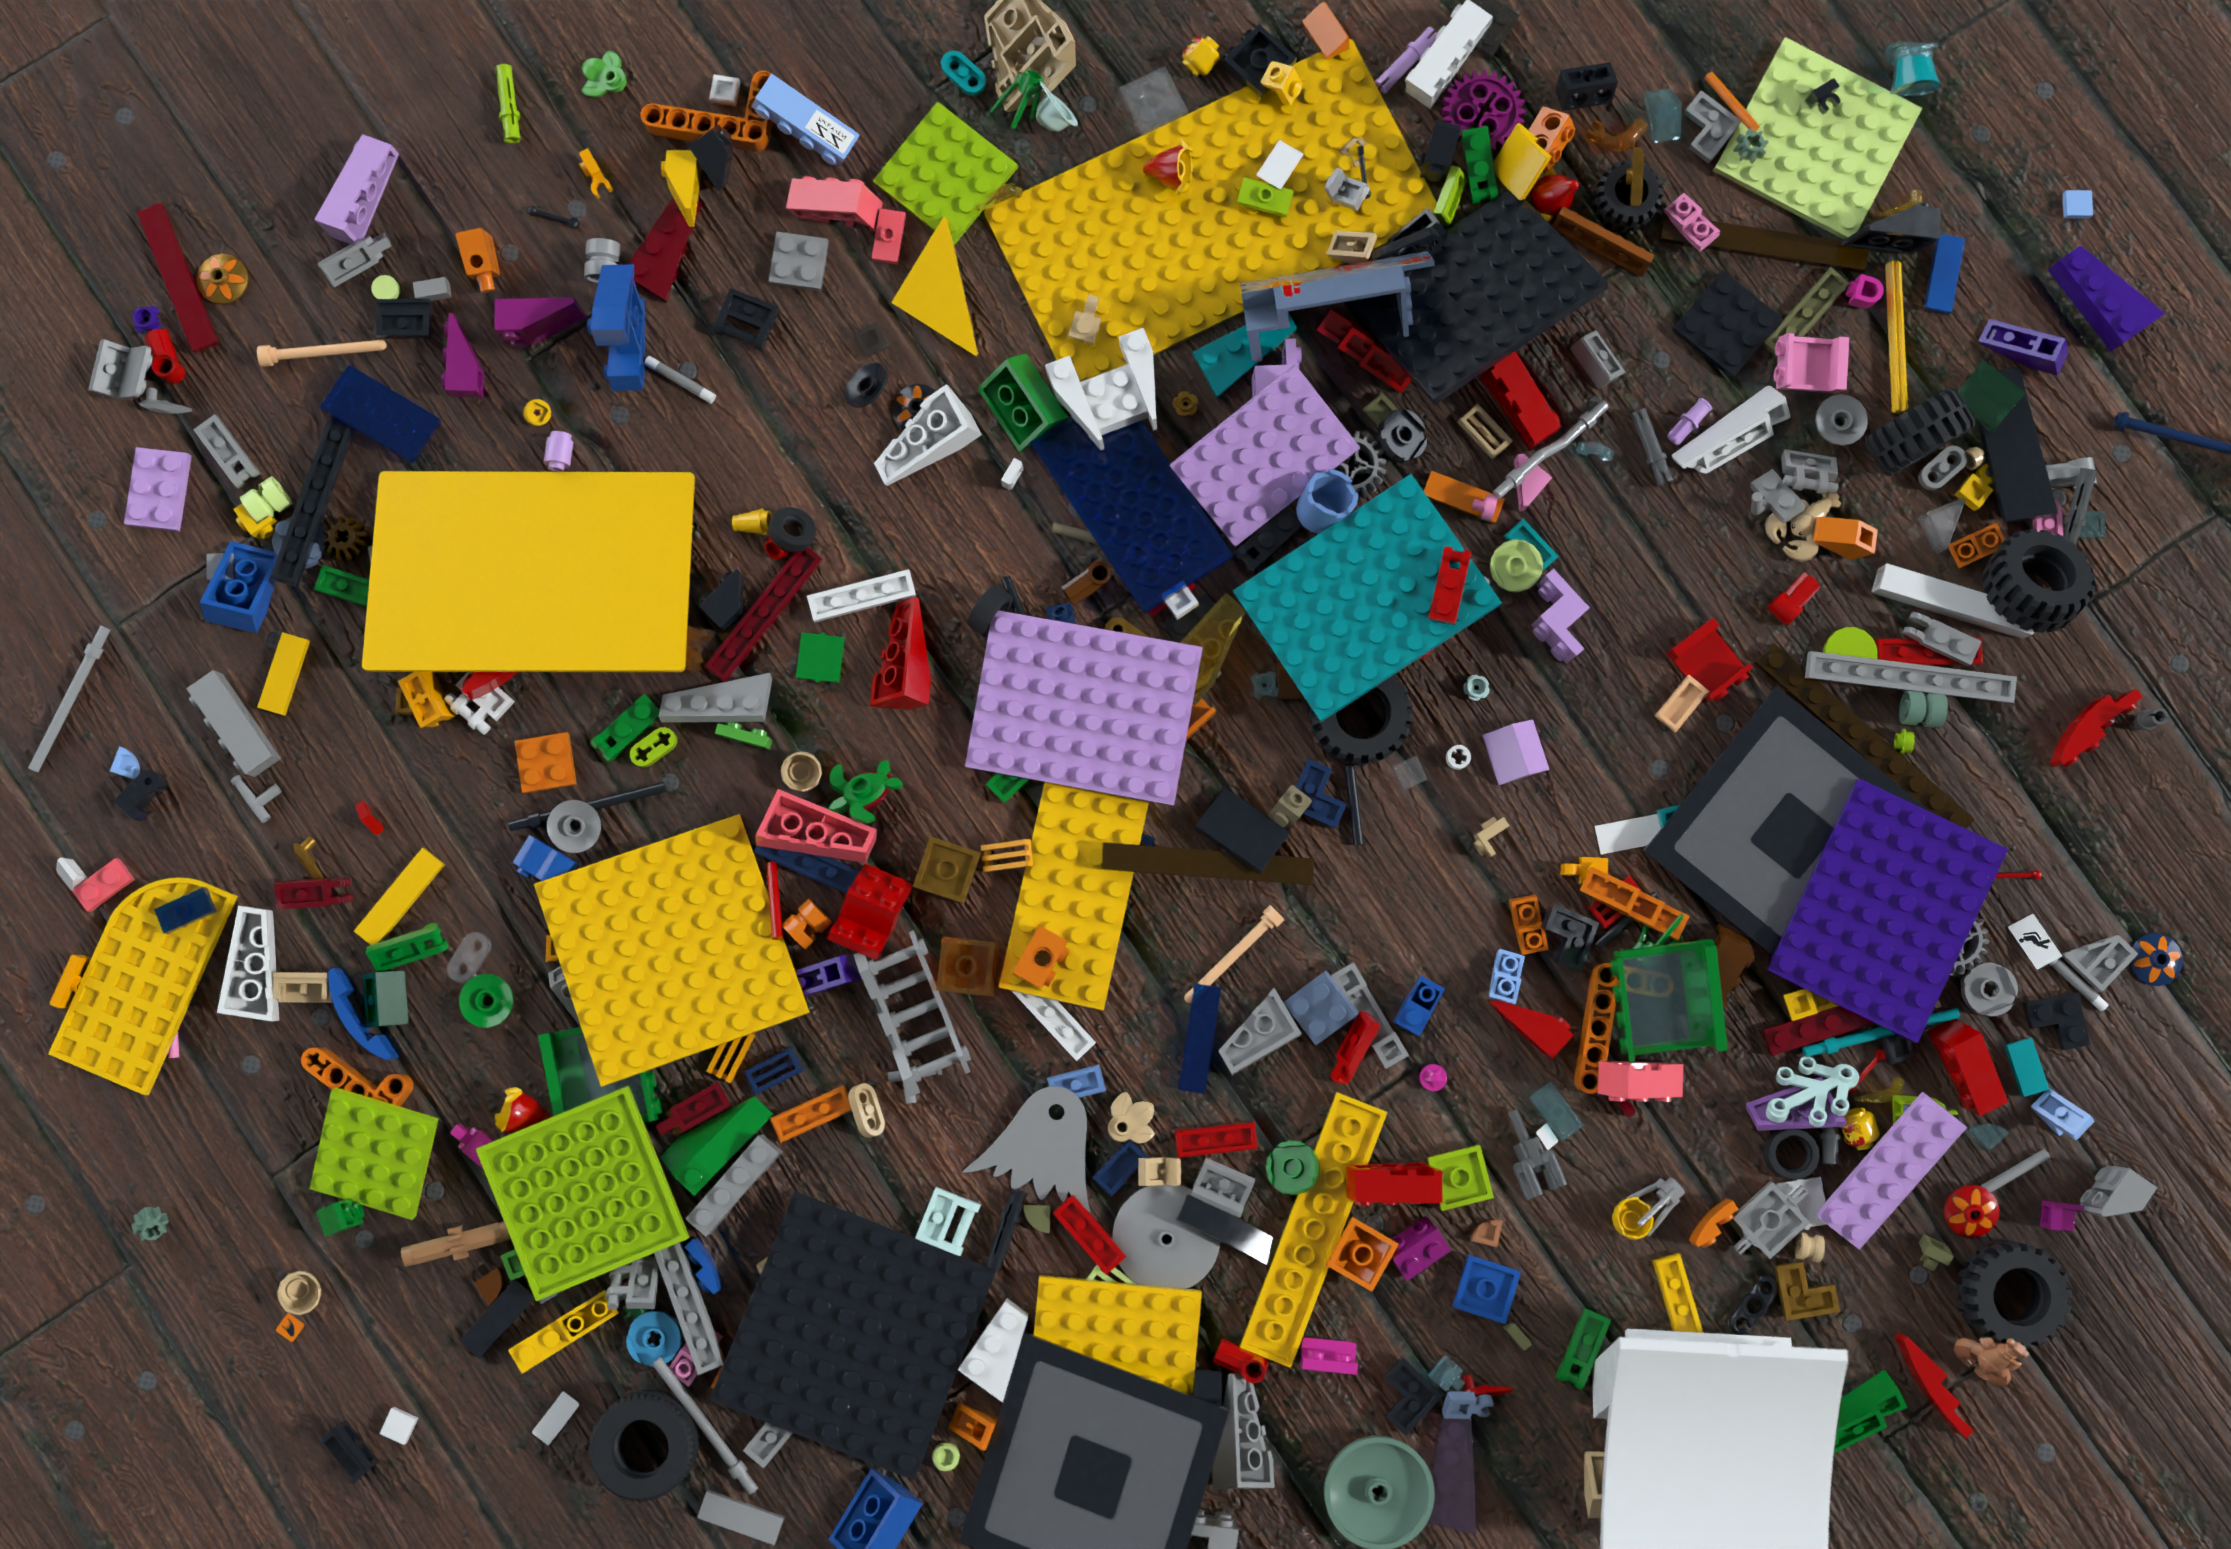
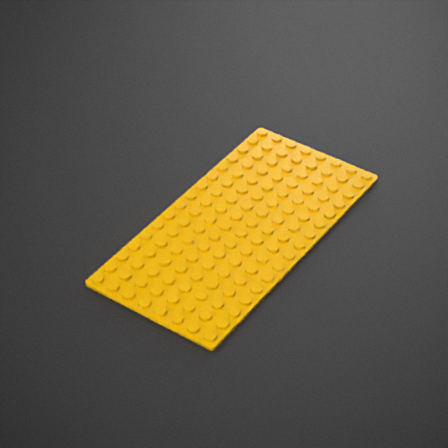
[984,39,1438,382]

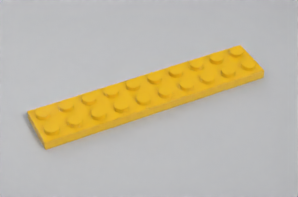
[1240,1092,1388,1368]

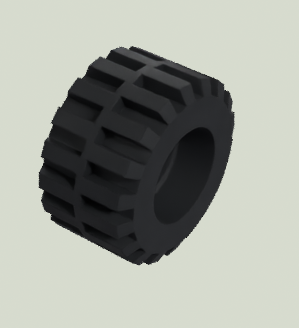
[1592,159,1664,233]

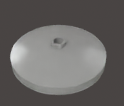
[1112,1185,1220,1289]

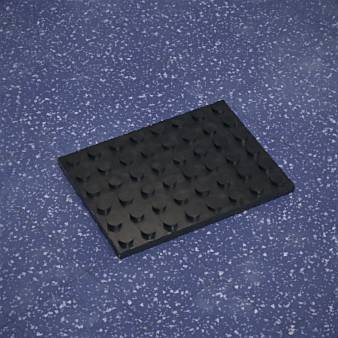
[1344,190,1608,405]

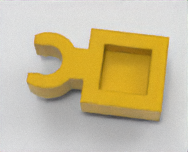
[1954,464,1993,511]

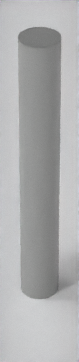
[1980,1149,2050,1193]

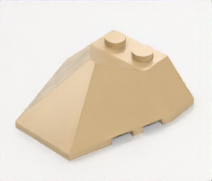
[984,0,1076,112]

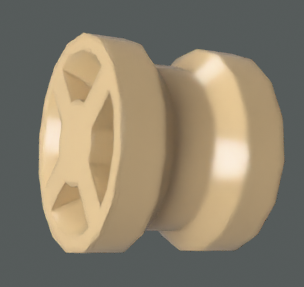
[1795,1232,1825,1263]

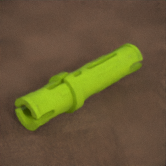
[495,64,521,144]

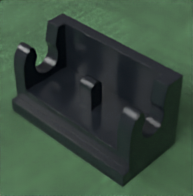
[318,1420,380,1484]

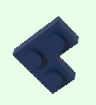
[1296,759,1346,829]

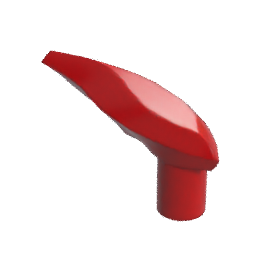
[1461,1374,1513,1397]

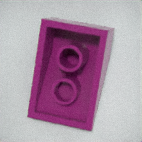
[494,297,586,348]

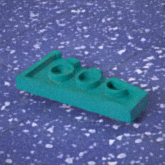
[1193,312,1297,399]

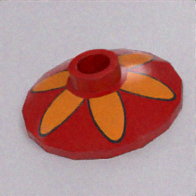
[1944,1185,1999,1238]

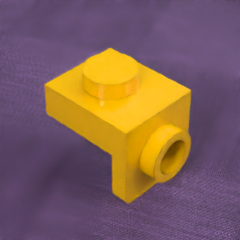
[1261,61,1303,106]
[234,504,279,540]

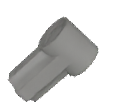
[2046,457,2097,489]

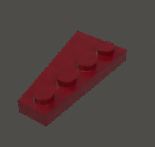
[628,197,702,303]

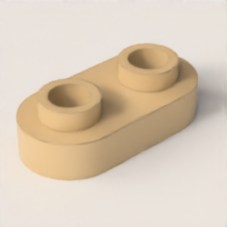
[848,1083,885,1138]

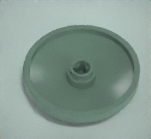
[1324,1435,1435,1549]

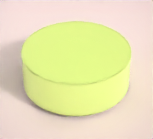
[371,275,400,299]
[932,1442,960,1471]

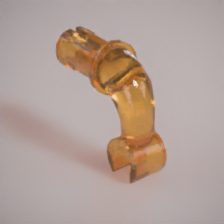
[1584,118,1648,152]

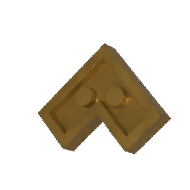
[1774,1261,1840,1321]

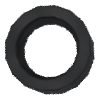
[967,585,1013,637]
[1763,1129,1819,1180]

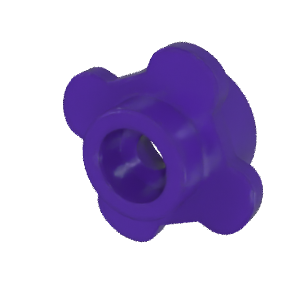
[133,306,161,334]

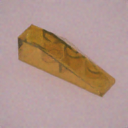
[1180,593,1245,705]

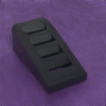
[1387,208,1447,256]

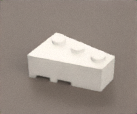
[958,1298,1029,1402]

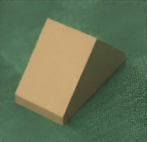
[1327,230,1378,264]

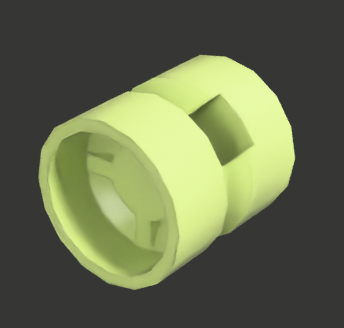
[240,476,293,523]

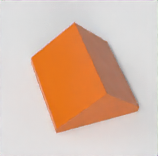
[1325,1217,1399,1291]

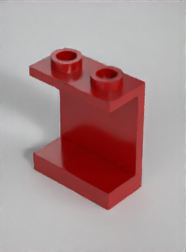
[1666,617,1753,703]

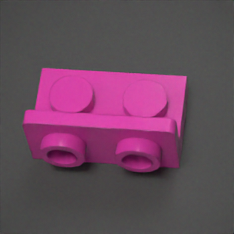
[1300,1337,1358,1375]

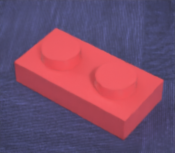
[72,858,135,912]

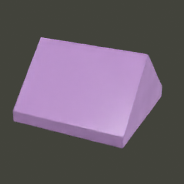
[1482,720,1549,786]

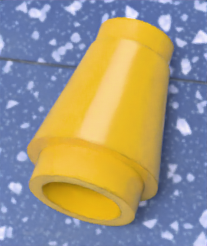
[732,508,772,535]

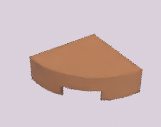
[1470,1219,1503,1247]

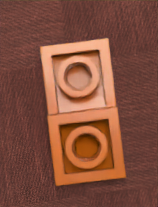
[1947,522,2005,569]
[1509,894,1548,955]
[1689,1198,1739,1248]

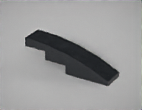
[1176,1194,1279,1267]

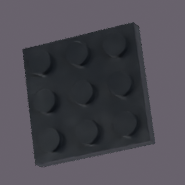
[1672,270,1783,379]

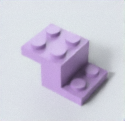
[1252,338,1302,397]
[1531,568,1590,664]

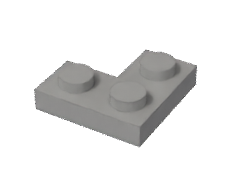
[1683,91,1741,164]

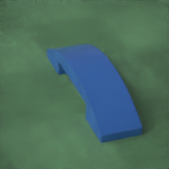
[329,968,399,1060]

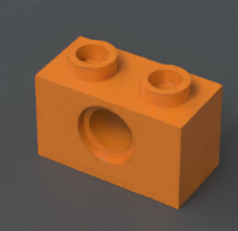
[1012,925,1069,990]

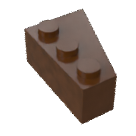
[1682,923,1754,1010]

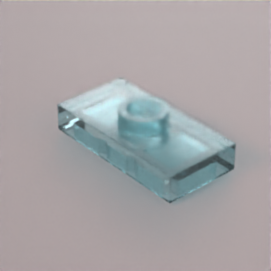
[1528,1082,1584,1142]

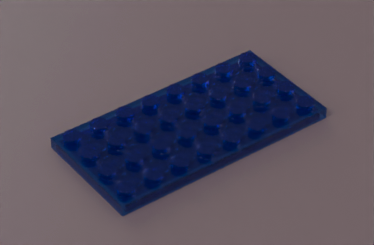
[1030,417,1233,614]

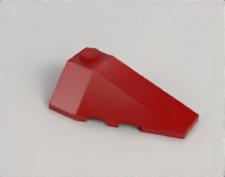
[870,597,931,710]

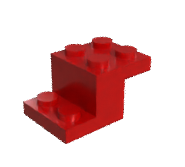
[827,863,914,960]

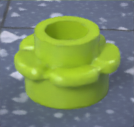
[1894,729,1914,755]

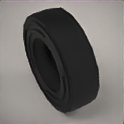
[768,507,816,552]

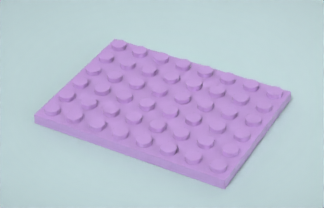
[965,611,1203,805]

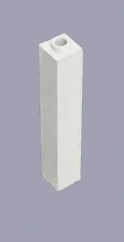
[1871,563,2035,639]

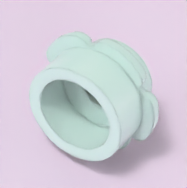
[1463,675,1489,701]

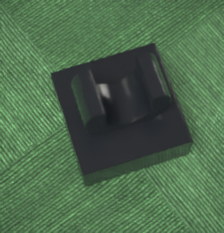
[1805,78,1841,114]

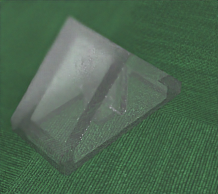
[1918,498,1965,553]

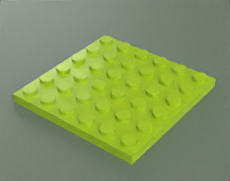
[476,1086,690,1301]

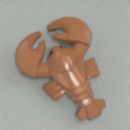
[1954,1337,2029,1386]

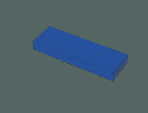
[1923,233,1965,315]

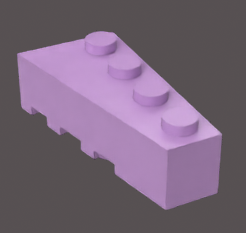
[314,134,399,244]

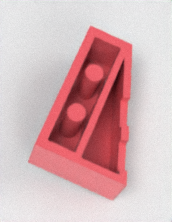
[1598,1061,1683,1102]

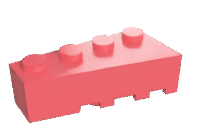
[756,789,877,863]

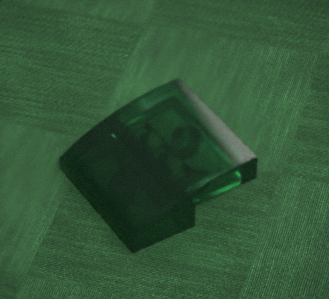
[1958,360,2026,433]

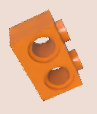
[1528,106,1575,172]

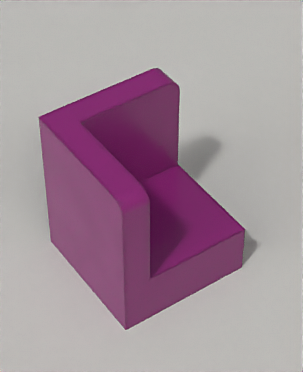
[2040,1200,2084,1231]

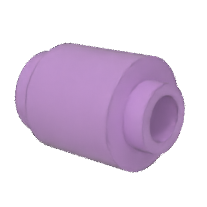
[544,431,573,472]

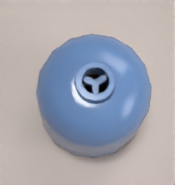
[1296,469,1358,534]

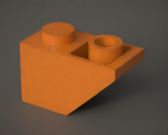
[1813,517,1878,560]

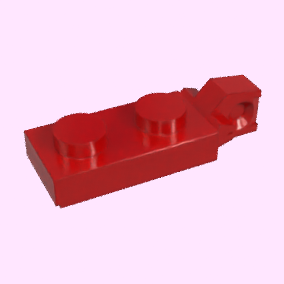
[1330,1010,1381,1086]

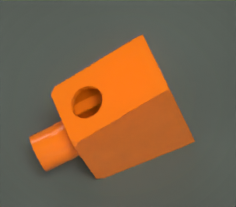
[455,228,500,293]

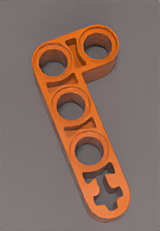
[301,1047,414,1107]

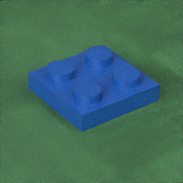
[1452,1254,1521,1324]

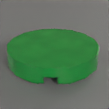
[1266,1140,1320,1195]

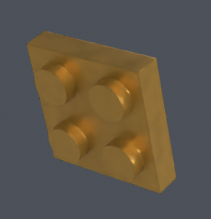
[913,836,981,904]

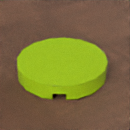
[1823,627,1878,659]

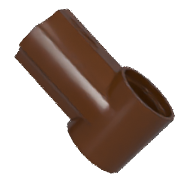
[1061,561,1112,606]

